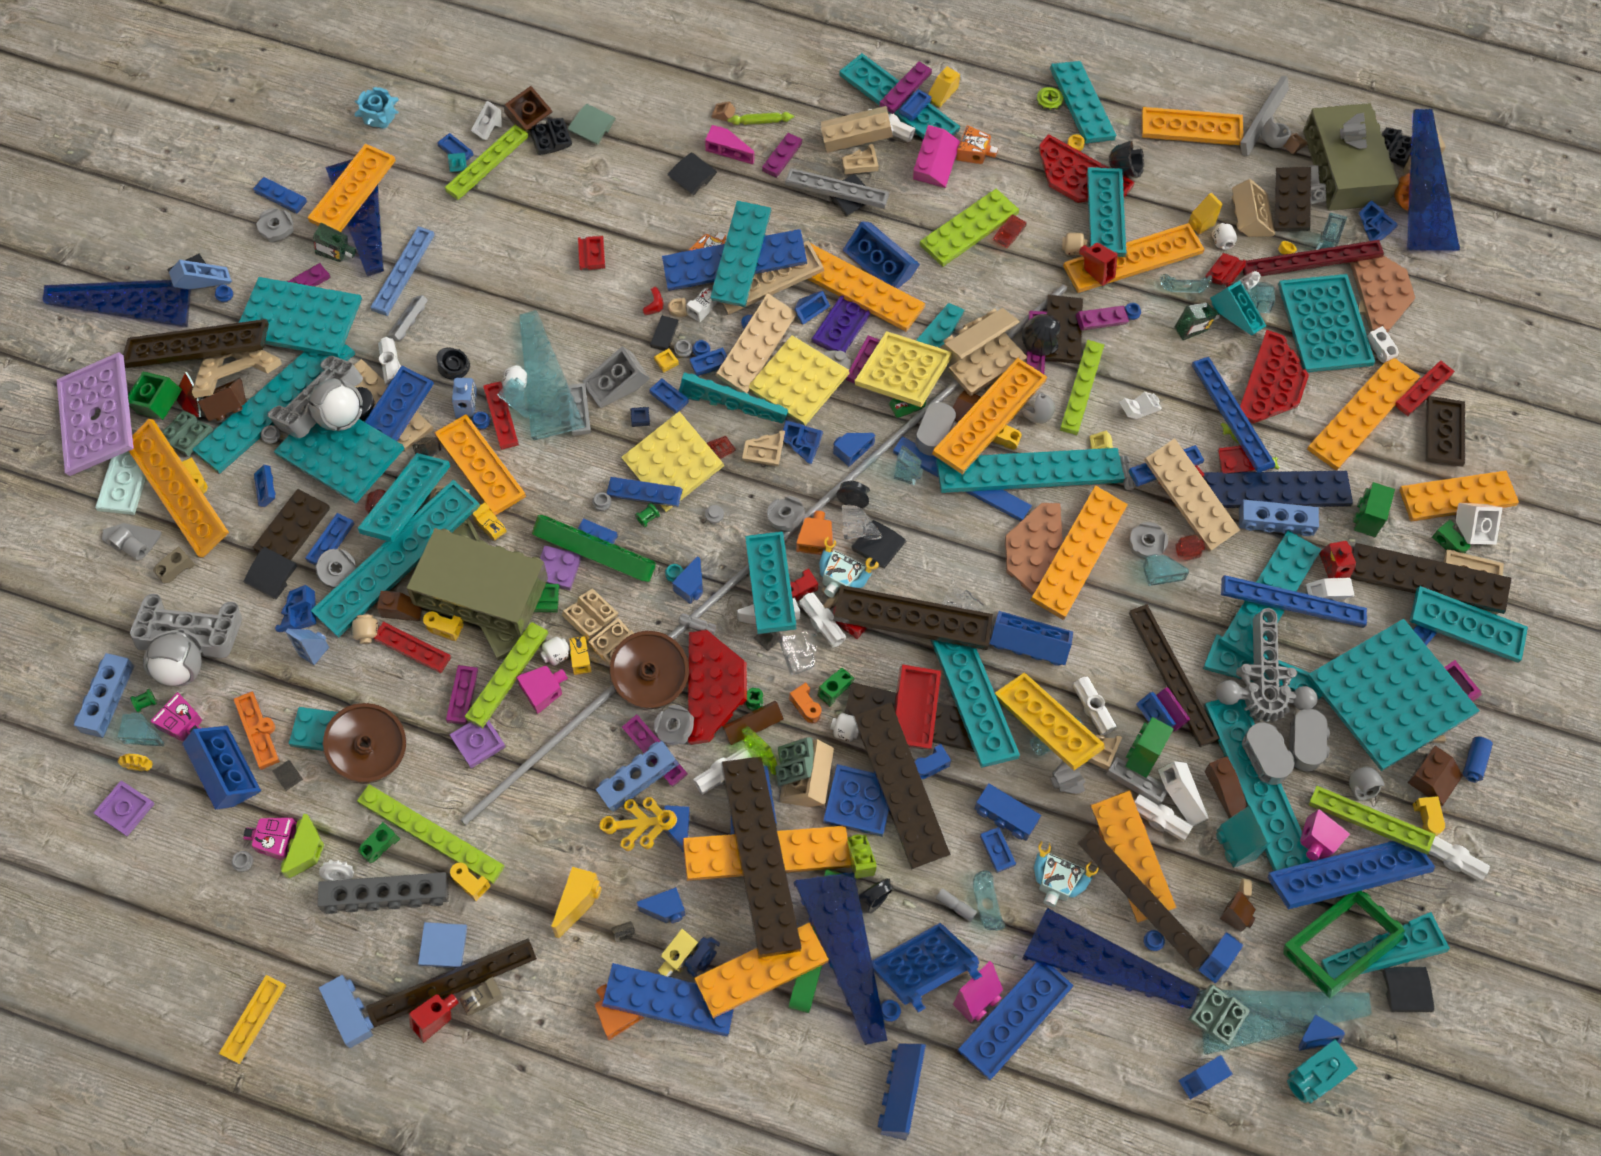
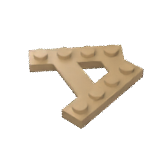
[192,350,282,398]

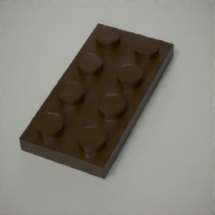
[1275,167,1311,231]
[1045,295,1083,364]
[1426,396,1465,467]
[253,489,330,560]

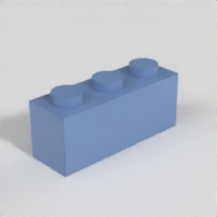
[319,975,374,1048]

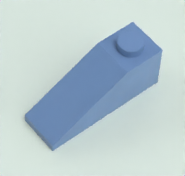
[169,260,232,289]
[285,629,329,665]

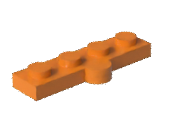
[234,691,280,770]

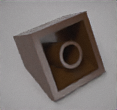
[504,86,553,132]
[198,377,246,421]
[1407,745,1463,806]

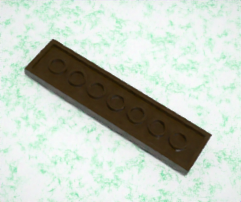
[123,319,269,368]
[1351,543,1511,614]
[833,585,993,650]
[844,682,974,752]
[853,703,951,869]

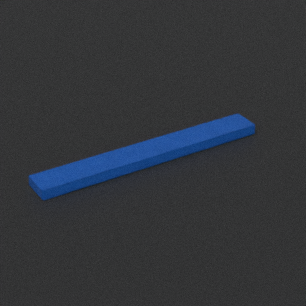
[1192,356,1275,473]
[893,436,1032,522]
[1221,575,1367,628]

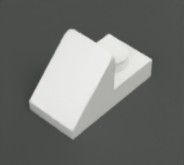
[471,101,502,140]

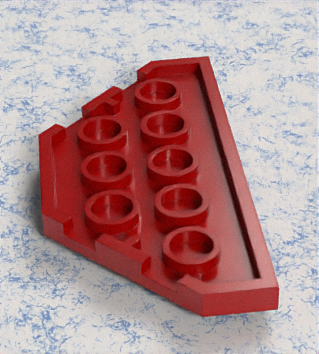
[1039,134,1135,203]
[1240,330,1309,424]
[688,630,747,745]

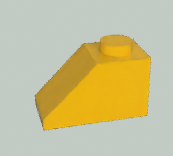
[928,66,960,108]
[1188,192,1223,235]

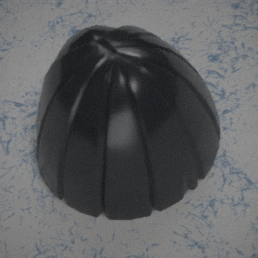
[1109,141,1144,178]
[1022,314,1060,356]

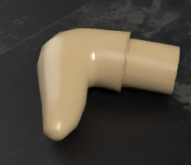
[822,588,838,609]

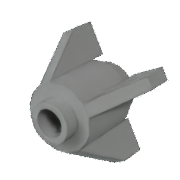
[1340,113,1367,149]
[1050,761,1085,794]

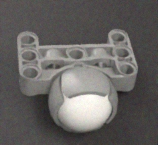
[268,356,363,438]
[130,594,242,686]

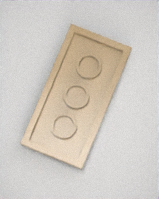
[948,332,1027,396]

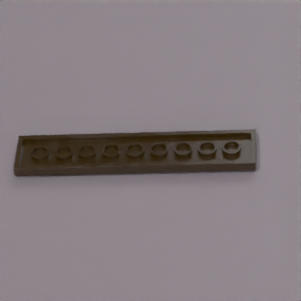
[721,756,802,958]

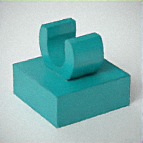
[447,152,467,172]

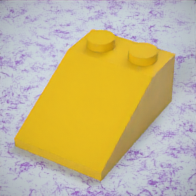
[551,867,601,938]

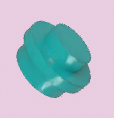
[665,564,684,582]

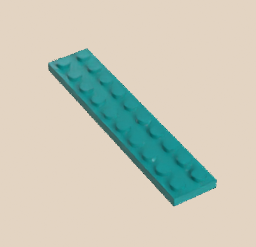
[192,344,355,474]
[936,448,1125,493]
[311,480,480,638]
[1204,699,1313,871]

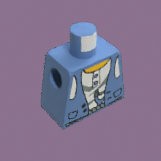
[452,378,477,420]

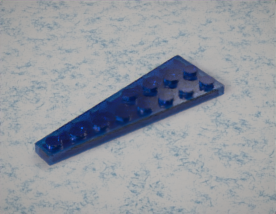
[1407,109,1460,251]
[325,159,384,277]
[43,280,191,327]
[794,872,888,1045]
[1022,908,1200,1009]

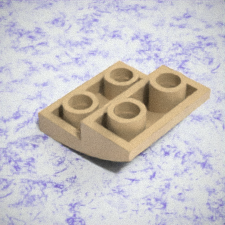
[562,588,619,640]
[588,618,634,666]

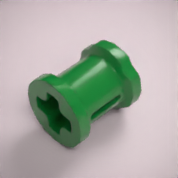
[635,503,660,528]
[130,688,157,713]
[746,688,763,711]

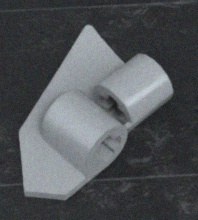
[102,523,162,560]

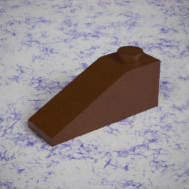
[1204,756,1248,819]

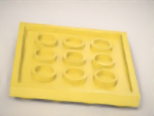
[855,331,952,407]
[749,335,849,426]
[621,411,724,512]

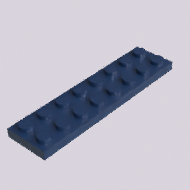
[1203,471,1353,508]

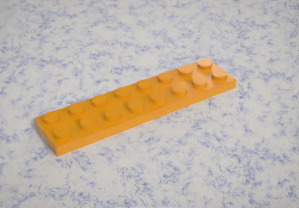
[1063,223,1205,293]
[807,243,925,332]
[932,358,1047,474]
[1307,358,1421,471]
[129,419,229,558]
[1030,485,1128,620]
[683,826,851,881]

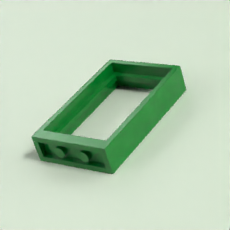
[1283,891,1405,999]

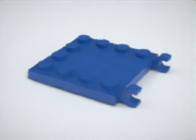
[869,923,982,1013]

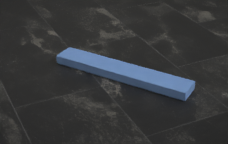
[370,226,435,316]

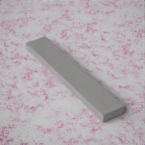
[1240,76,1289,156]
[785,168,889,209]

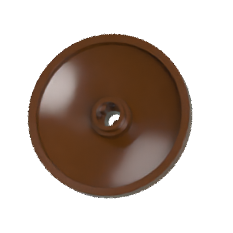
[609,631,689,709]
[323,703,406,784]

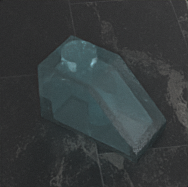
[1317,212,1347,249]
[1250,282,1275,313]
[497,377,529,419]
[894,445,924,485]
[1143,554,1189,586]
[118,712,165,747]

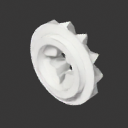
[1240,271,1261,291]
[319,860,354,881]

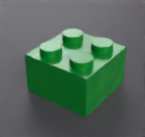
[128,371,182,420]
[1353,482,1395,537]
[1125,717,1174,778]

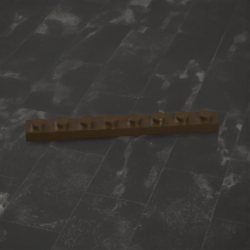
[1129,604,1219,748]
[1078,829,1209,969]
[366,938,537,1028]

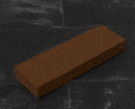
[722,701,784,745]

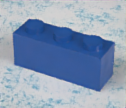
[974,783,1041,841]

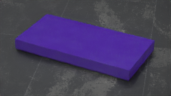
[811,295,871,353]

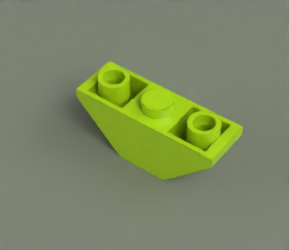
[281,813,324,878]
[847,834,877,879]

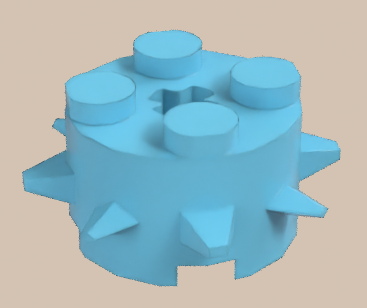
[354,87,399,129]

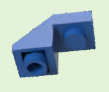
[1198,932,1243,984]
[1178,1055,1233,1100]

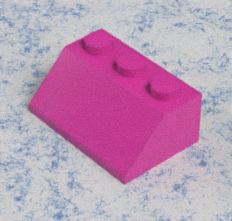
[913,125,960,188]

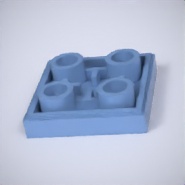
[418,922,467,968]

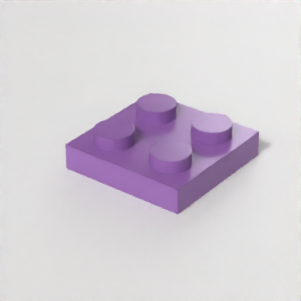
[540,546,582,591]
[449,720,506,768]
[94,780,155,837]

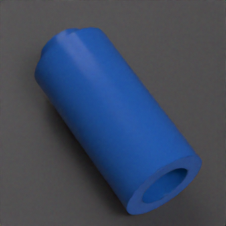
[1463,737,1493,783]

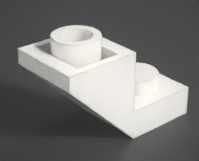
[1308,165,1326,204]
[1119,392,1162,419]
[1306,578,1355,601]

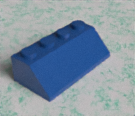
[843,221,920,289]
[990,611,1074,666]
[182,726,261,810]
[877,1043,926,1140]

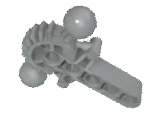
[1216,608,1318,722]

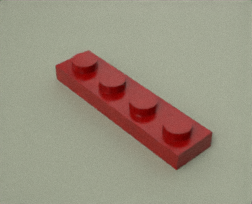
[1395,360,1455,416]
[483,381,519,450]
[373,621,451,674]

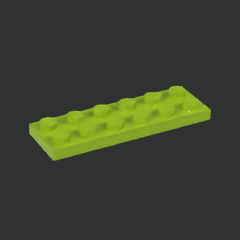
[920,188,1020,267]

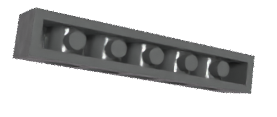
[318,872,449,914]

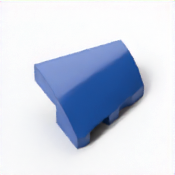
[1359,201,1398,241]
[783,420,823,464]
[275,585,316,632]

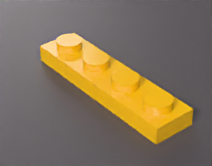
[219,975,286,1064]

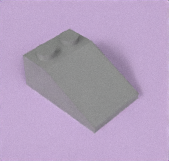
[582,346,650,408]

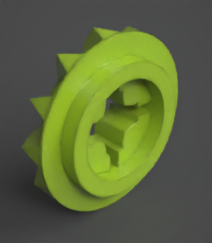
[1036,87,1063,110]

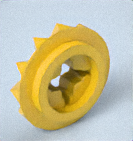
[118,754,153,771]

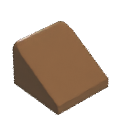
[711,101,735,122]
[1283,133,1308,154]

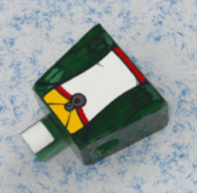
[313,223,356,262]
[1174,303,1219,341]

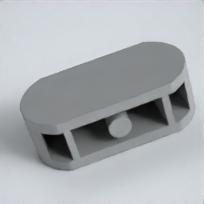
[915,402,957,455]
[1289,709,1330,771]
[1242,723,1294,785]

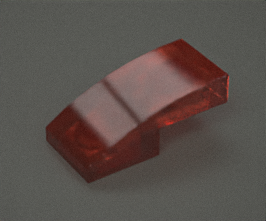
[993,214,1027,248]

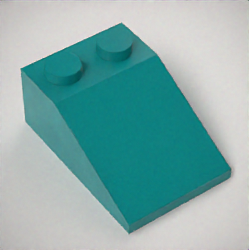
[1210,281,1267,336]
[1216,804,1271,868]

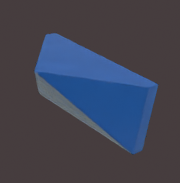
[794,291,830,325]
[1298,1015,1345,1051]

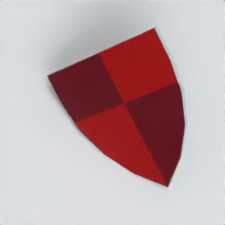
[177,372,201,417]

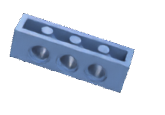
[1239,500,1319,536]
[74,653,134,738]
[596,741,679,812]

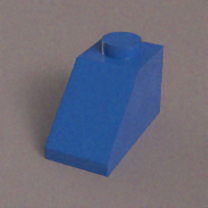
[833,433,875,467]
[672,556,703,604]
[664,805,690,852]
[637,888,685,923]

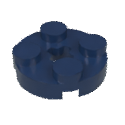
[685,937,720,978]

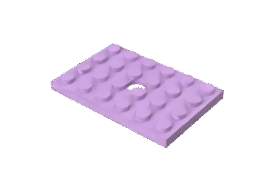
[57,352,134,476]

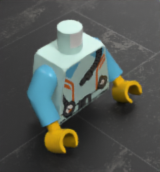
[819,537,879,597]
[1034,841,1099,907]

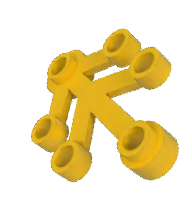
[599,797,677,851]

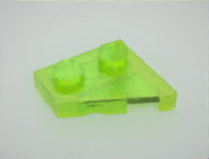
[741,726,778,776]

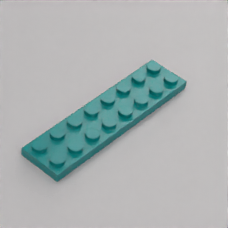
[839,53,960,139]
[1219,530,1321,663]
[930,639,1020,768]

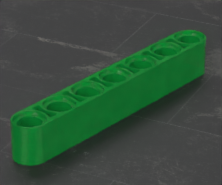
[532,515,657,582]
[788,870,846,1013]

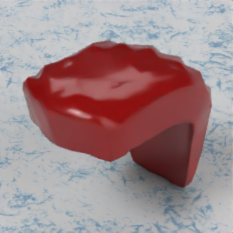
[643,287,664,316]

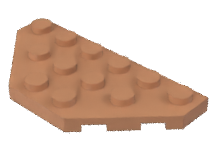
[1350,255,1415,333]
[1005,503,1063,595]

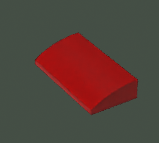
[894,664,941,749]

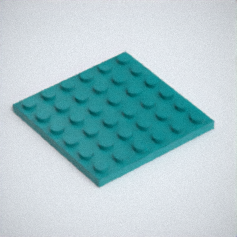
[1307,619,1480,771]

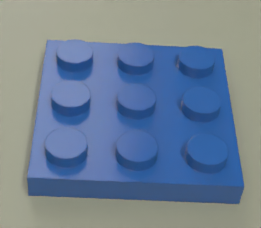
[823,764,889,837]

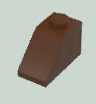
[377,591,422,621]
[1220,891,1256,932]

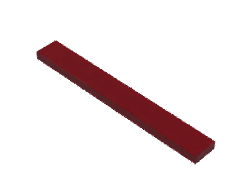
[1242,240,1384,276]

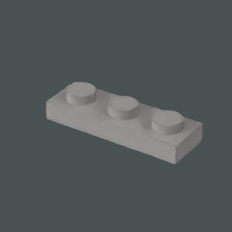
[386,295,428,341]
[567,383,591,436]
[1106,757,1167,805]

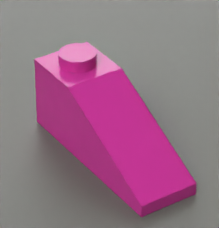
[705,125,754,165]

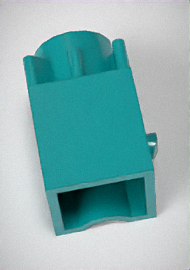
[1287,1039,1358,1104]

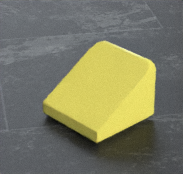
[1089,430,1113,449]

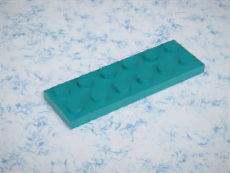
[1049,61,1117,143]
[1087,167,1126,257]
[710,200,772,308]
[358,453,451,542]
[745,532,797,634]
[1409,586,1528,663]

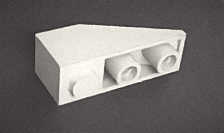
[1158,761,1209,826]

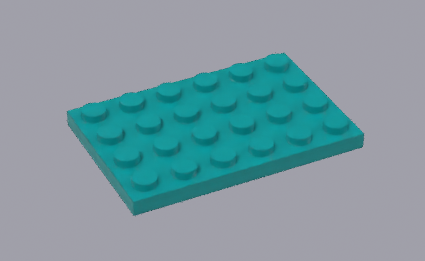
[1278,274,1375,373]
[239,277,362,357]
[274,419,405,504]

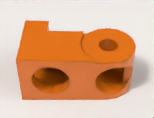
[789,682,822,723]

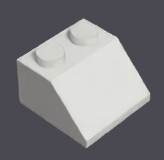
[1456,503,1503,544]

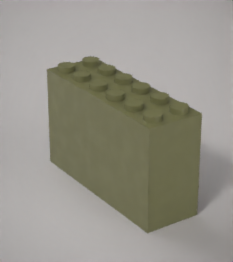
[1303,103,1399,211]
[407,528,548,638]

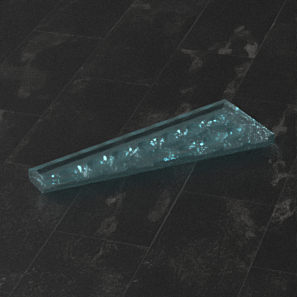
[519,310,585,441]
[1199,990,1372,1055]

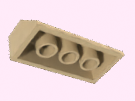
[821,106,893,153]
[940,308,1019,365]

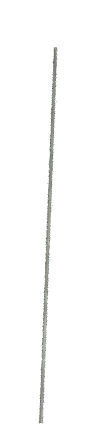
[460,285,1067,826]

